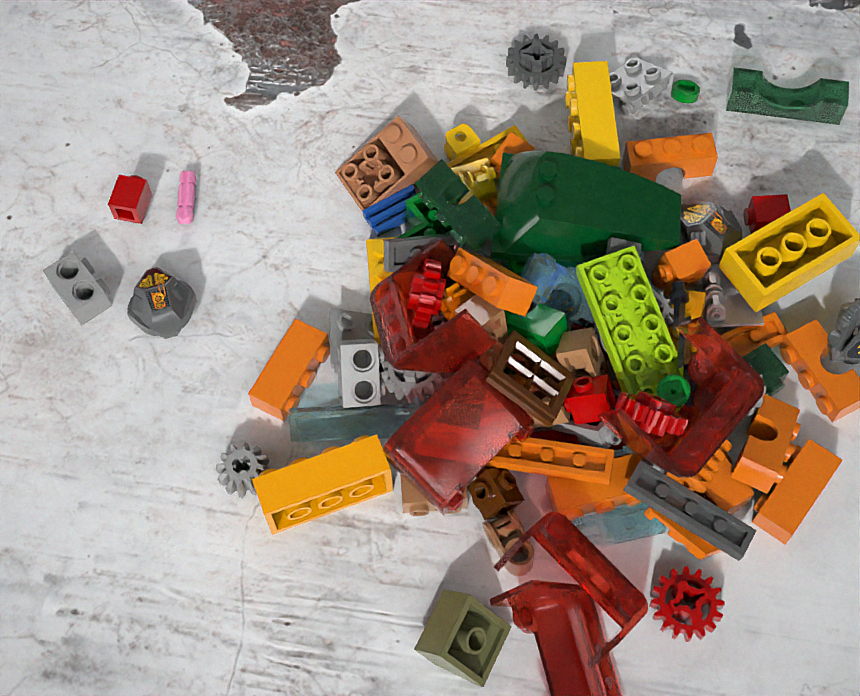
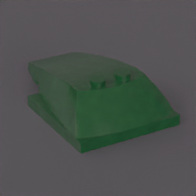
[490,151,681,269]

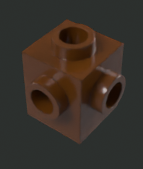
[467,467,525,520]

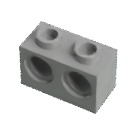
[43,251,112,326]
[336,339,385,408]

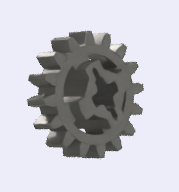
[506,34,567,91]

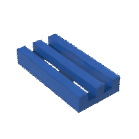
[362,185,418,237]

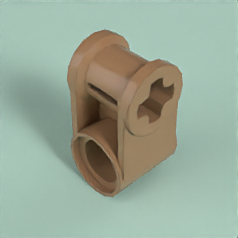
[482,509,534,576]

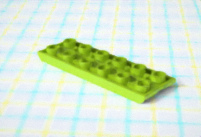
[576,245,703,447]

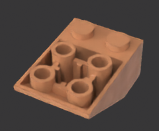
[335,116,442,211]

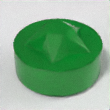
[670,80,700,104]
[656,374,690,408]

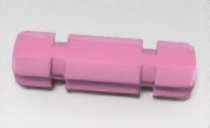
[176,170,196,224]

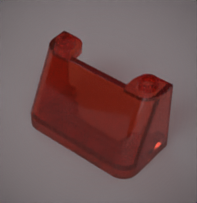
[383,357,534,516]

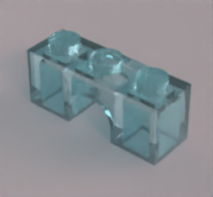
[520,253,598,333]

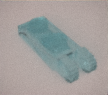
[570,502,666,549]

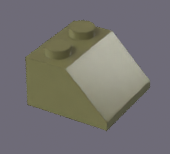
[414,589,512,687]

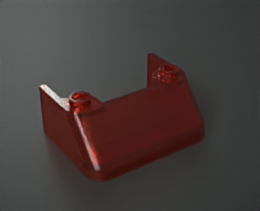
[370,238,497,374]
[598,317,764,478]
[493,511,648,668]
[489,580,622,696]

